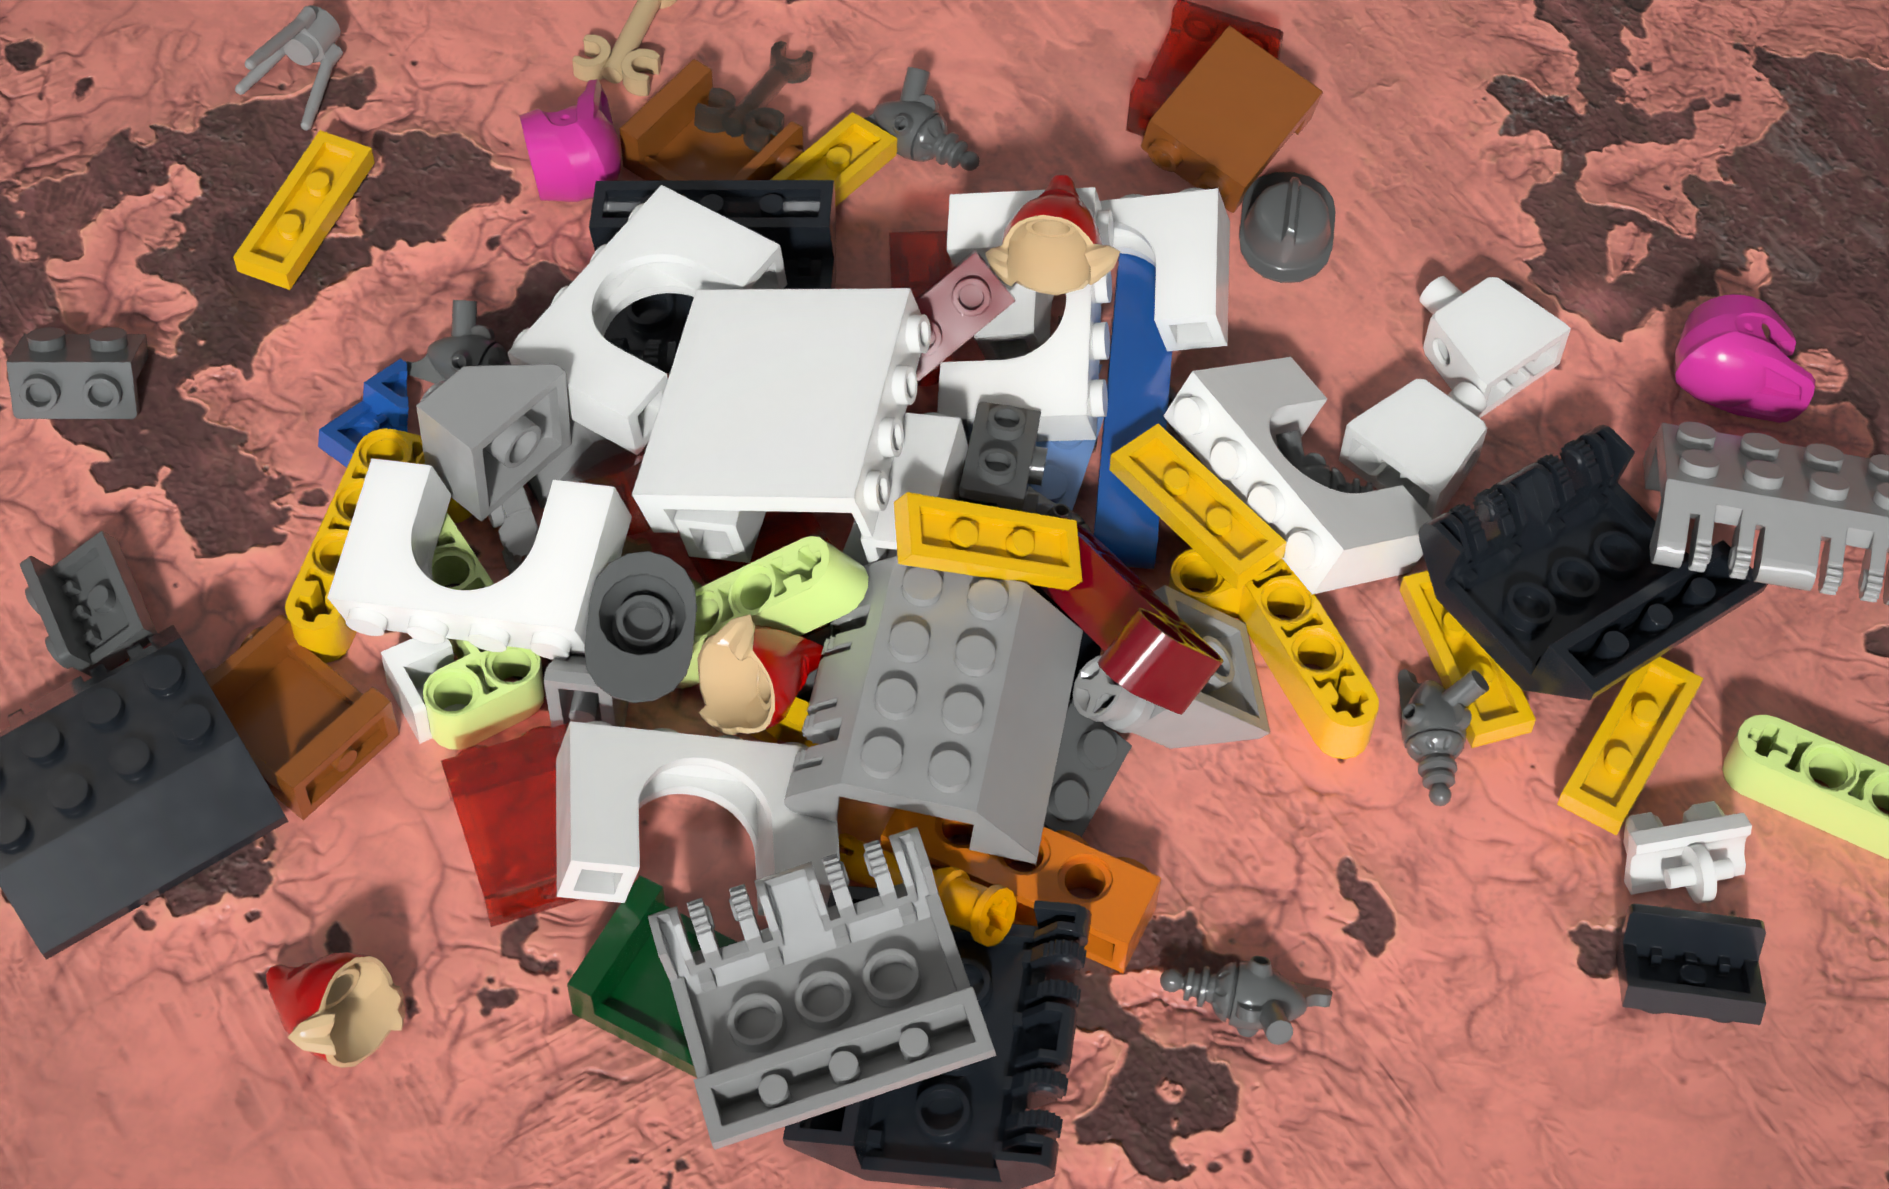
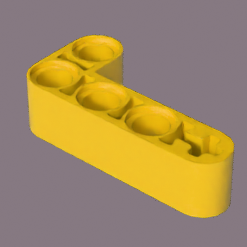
[285,428,472,663]
[1169,549,1379,759]

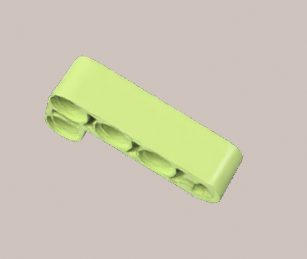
[423,512,545,750]
[677,536,869,689]
[1722,714,1889,859]

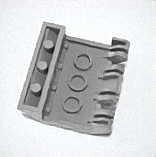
[1643,422,1889,605]
[784,556,1083,864]
[648,827,996,1150]

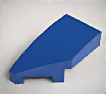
[318,358,409,467]

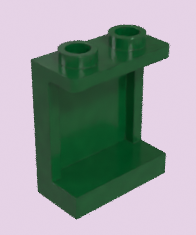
[567,875,737,1078]

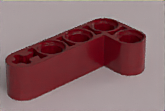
[1039,516,1224,715]

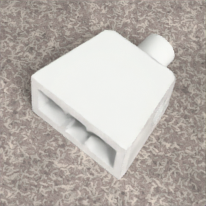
[1419,276,1571,418]
[1339,379,1488,519]

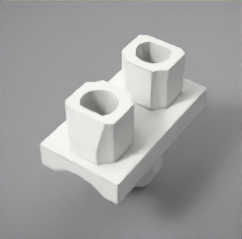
[1623,801,1752,904]

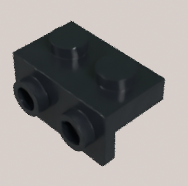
[1616,904,1766,1025]

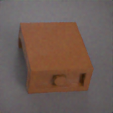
[1141,26,1323,213]
[619,59,804,181]
[203,614,399,821]

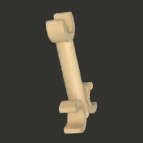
[572,0,677,96]

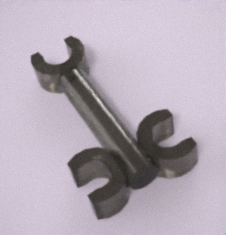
[694,41,813,152]

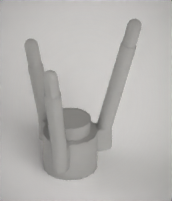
[235,5,343,131]

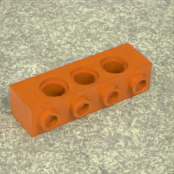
[881,808,1161,974]

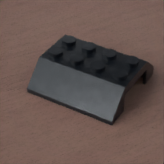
[589,180,836,375]
[1418,425,1768,701]
[0,625,288,960]
[783,886,1092,1189]

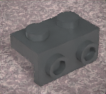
[6,327,149,419]
[959,402,1048,514]
[20,531,157,677]
[1044,699,1132,837]

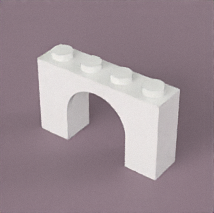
[508,185,787,455]
[937,187,1114,444]
[974,188,1230,360]
[1163,357,1432,595]
[674,412,968,564]
[327,458,632,660]
[556,721,840,916]

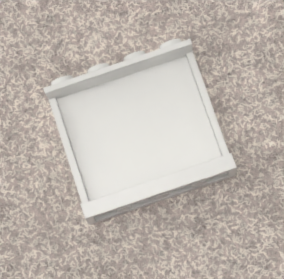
[632,288,931,537]

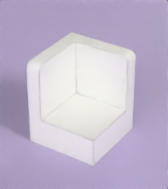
[381,638,466,744]

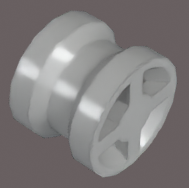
[1073,656,1156,733]

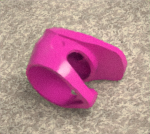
[519,79,621,202]
[1675,294,1815,423]

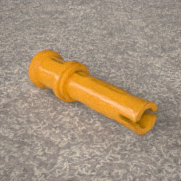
[838,833,1017,947]

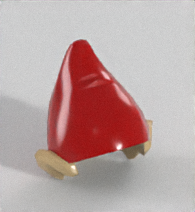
[985,174,1121,295]
[697,614,823,735]
[266,953,405,1068]

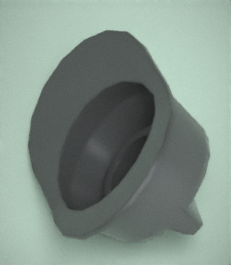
[1239,172,1336,283]
[584,551,697,703]

